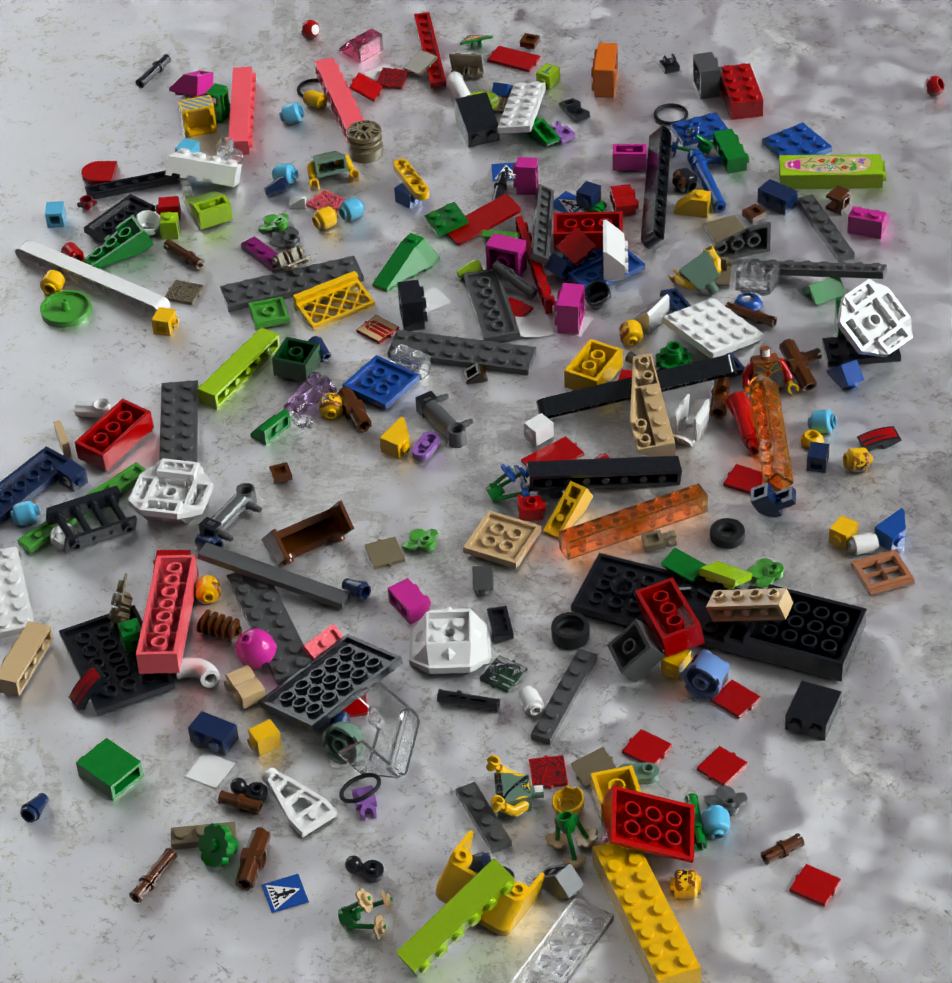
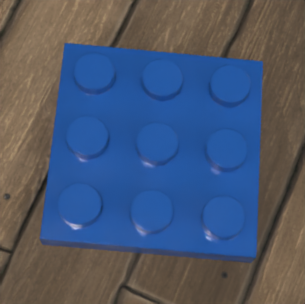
[762,122,832,158]
[342,355,420,410]

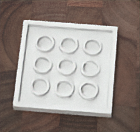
[662,298,763,358]

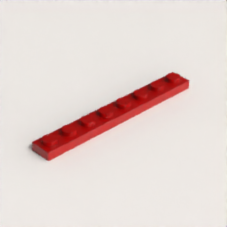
[414,12,447,89]
[515,216,555,314]

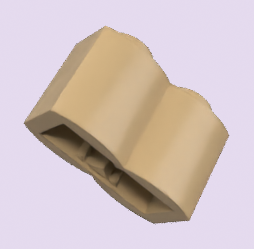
[224,665,266,709]

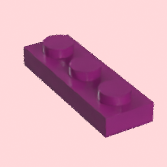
[241,236,278,272]

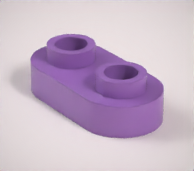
[412,432,440,461]

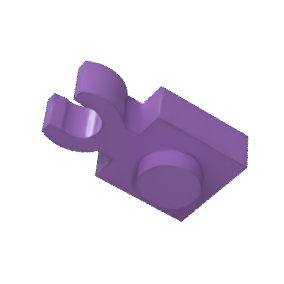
[549,121,575,144]
[352,785,377,821]

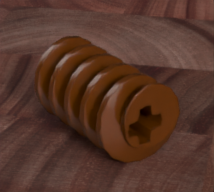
[197,609,242,644]

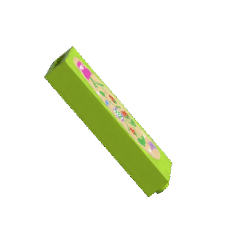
[779,154,886,189]

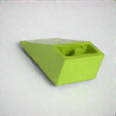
[183,191,233,230]

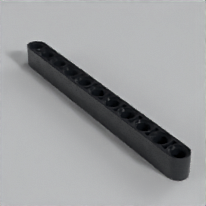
[641,126,671,249]
[536,354,737,419]

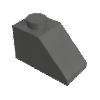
[472,566,494,594]
[533,863,584,900]

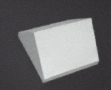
[632,294,669,335]

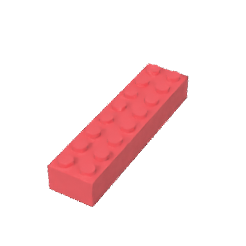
[136,555,199,674]

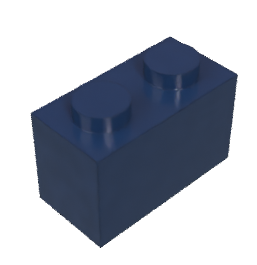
[757,179,798,215]
[188,711,239,755]

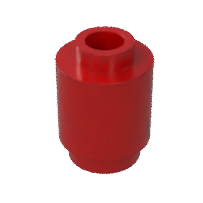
[61,242,84,262]

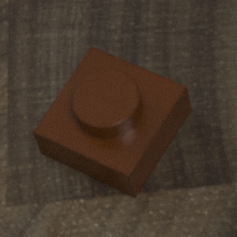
[520,33,540,49]
[742,204,766,224]
[269,462,293,484]

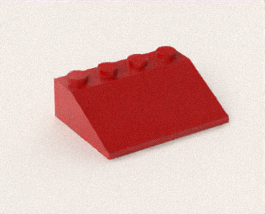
[603,785,695,863]

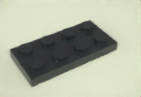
[84,194,156,243]
[822,337,901,367]

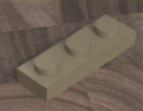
[171,822,237,850]

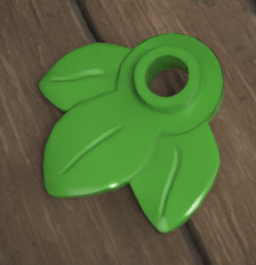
[258,213,289,232]
[401,529,438,552]
[746,558,784,588]

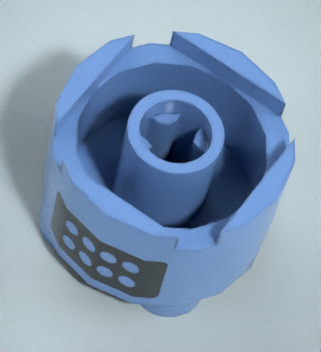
[681,649,730,700]

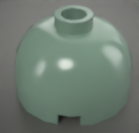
[321,721,364,765]

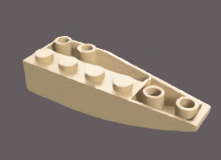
[630,353,675,457]

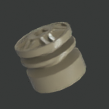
[347,120,383,163]

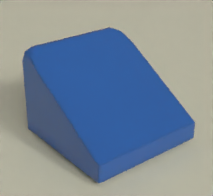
[492,82,513,96]

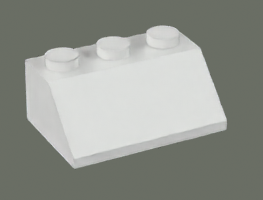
[603,220,628,280]

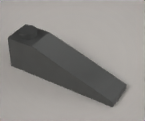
[703,222,771,259]

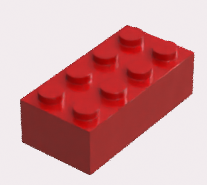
[720,63,764,120]
[553,211,623,251]
[74,398,154,472]
[635,577,705,657]

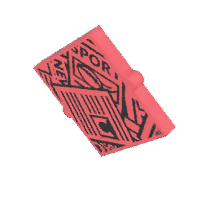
[306,190,346,210]

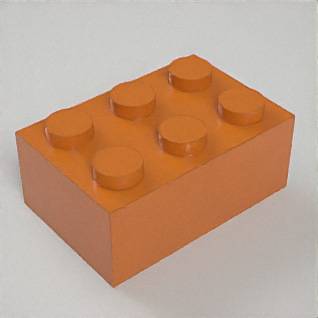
[591,43,618,98]

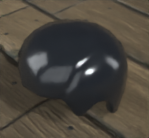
[584,281,611,309]

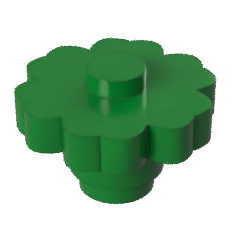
[656,341,692,370]
[198,823,238,868]

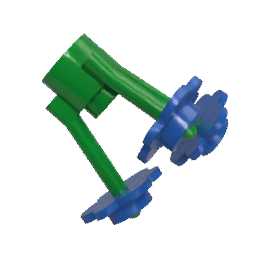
[671,121,714,157]
[486,464,531,503]

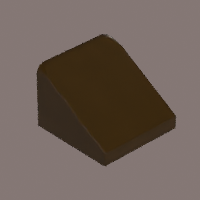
[463,362,488,384]

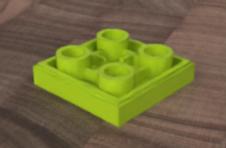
[699,561,753,589]

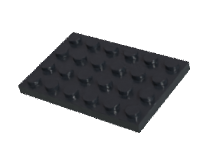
[59,605,175,716]
[259,634,403,732]

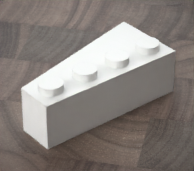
[165,148,242,187]

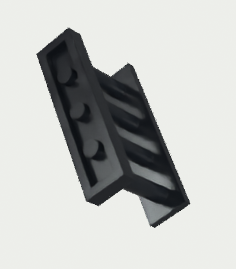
[46,486,137,553]

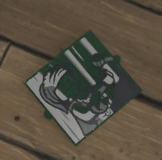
[479,655,528,693]

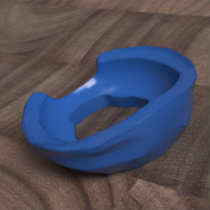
[734,293,763,311]

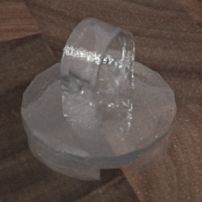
[215,136,244,164]

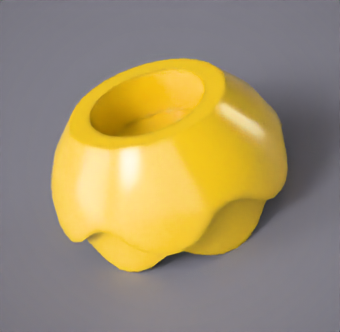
[800,430,824,450]

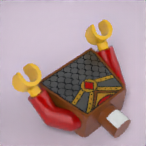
[741,346,799,400]

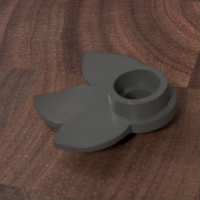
[269,226,300,248]
[704,786,748,816]

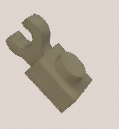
[641,530,677,552]

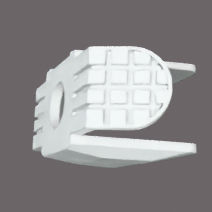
[673,394,711,447]

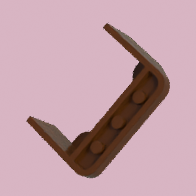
[261,500,355,566]

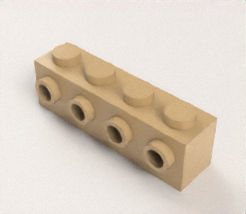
[706,588,793,622]
[0,621,53,696]

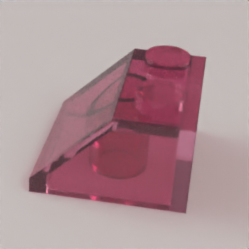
[339,29,384,63]

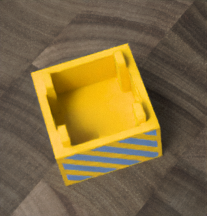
[178,95,217,138]

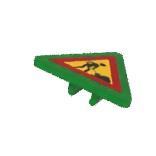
[460,35,493,49]

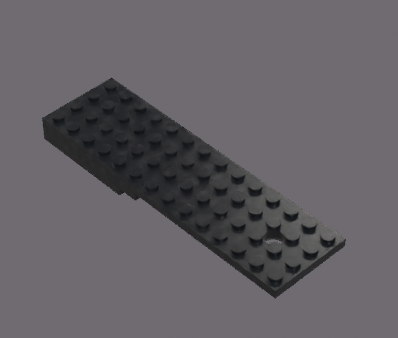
[571,553,867,682]

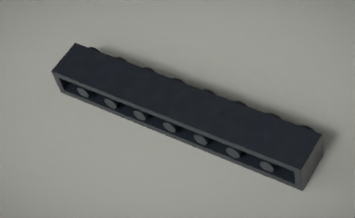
[526,456,682,491]

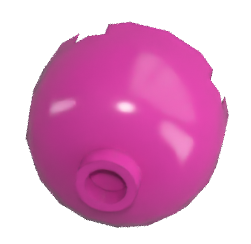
[235,628,277,670]

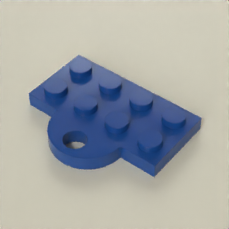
[567,249,645,289]

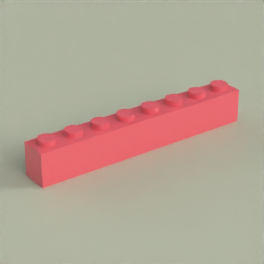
[315,58,364,144]
[228,67,256,155]

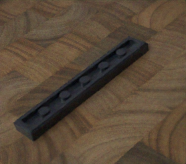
[85,170,186,200]

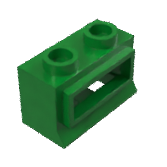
[205,83,230,124]

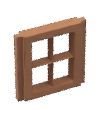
[851,550,915,596]

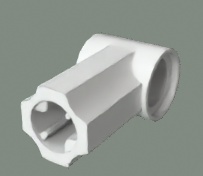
[74,398,111,420]

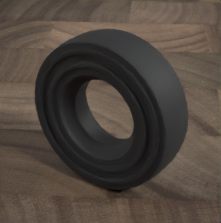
[710,518,745,549]

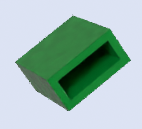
[76,738,144,800]

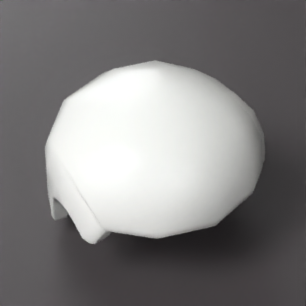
[136,210,160,236]
[50,523,79,551]

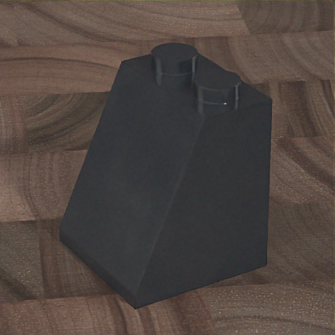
[455,92,500,147]

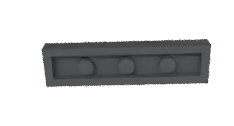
[456,782,512,854]

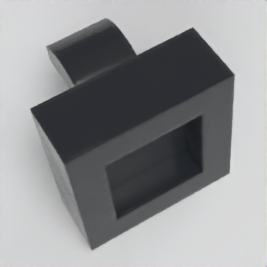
[659,54,680,74]

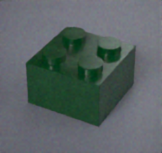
[272,337,321,383]

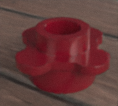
[77,195,97,211]

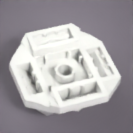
[836,279,913,357]
[128,458,213,525]
[409,607,491,674]

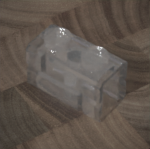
[390,344,432,380]

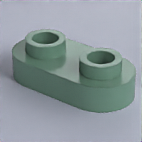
[618,762,659,785]

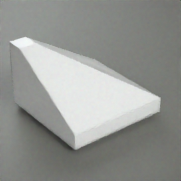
[289,196,307,208]

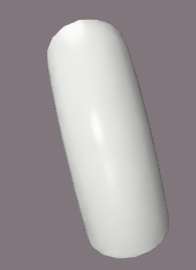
[447,72,471,99]
[175,657,221,688]

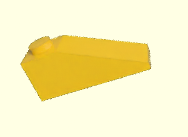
[543,481,593,539]

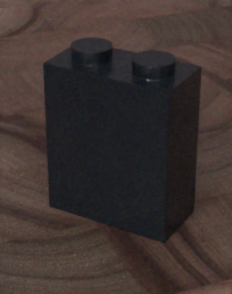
[785,681,842,740]

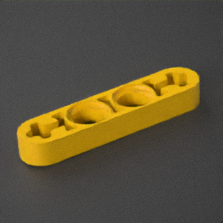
[393,158,430,201]

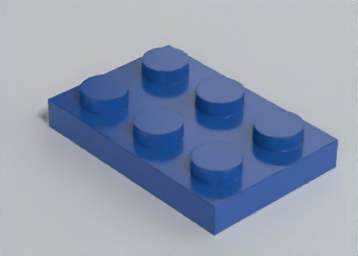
[670,113,728,147]

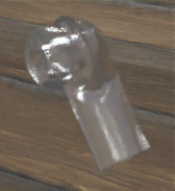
[290,411,315,429]

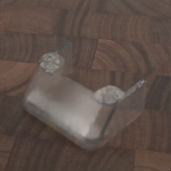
[338,681,420,778]

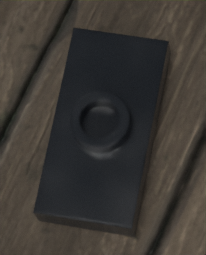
[487,606,514,642]

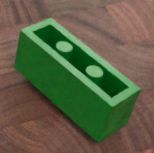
[713,129,749,174]

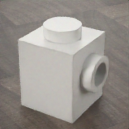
[524,413,554,446]

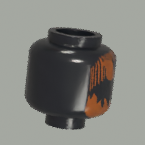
[672,168,697,193]

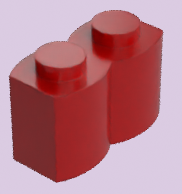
[609,184,639,216]

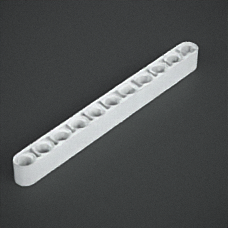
[15,240,170,317]

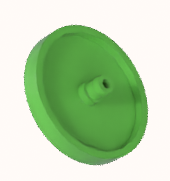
[40,290,92,328]

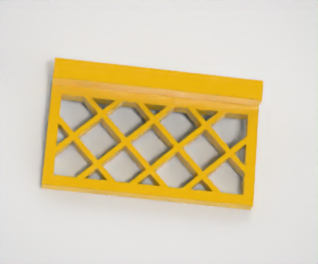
[293,271,375,331]

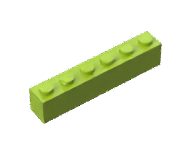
[197,327,280,409]
[396,858,515,976]

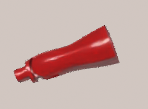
[725,391,760,455]

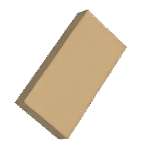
[53,420,71,458]

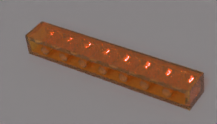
[749,372,794,492]
[559,483,708,560]

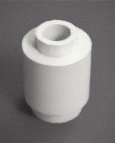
[848,533,879,555]
[518,686,544,717]

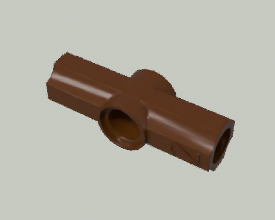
[779,339,817,393]
[710,377,731,420]
[337,386,372,433]
[235,827,271,891]

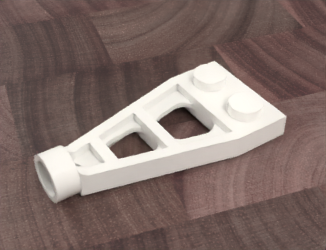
[262,768,337,838]

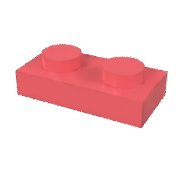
[302,624,344,660]

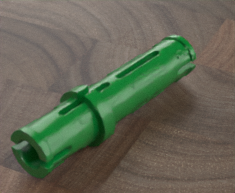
[684,793,707,851]

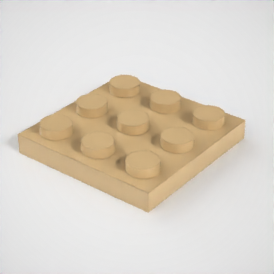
[463,510,541,569]

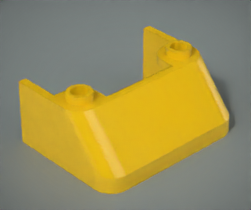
[435,830,545,936]

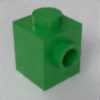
[117,618,141,654]

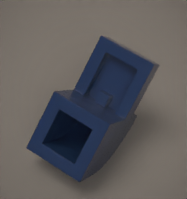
[750,482,796,517]

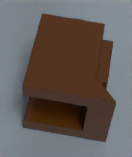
[825,185,851,216]

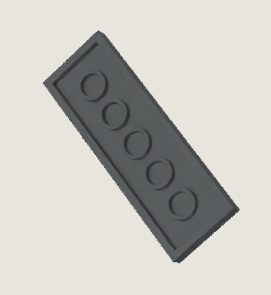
[463,269,520,342]

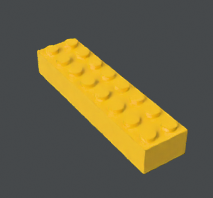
[592,842,701,983]

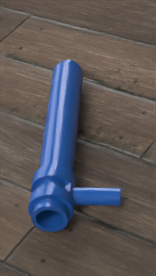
[687,149,726,212]

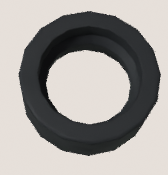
[551,612,590,650]

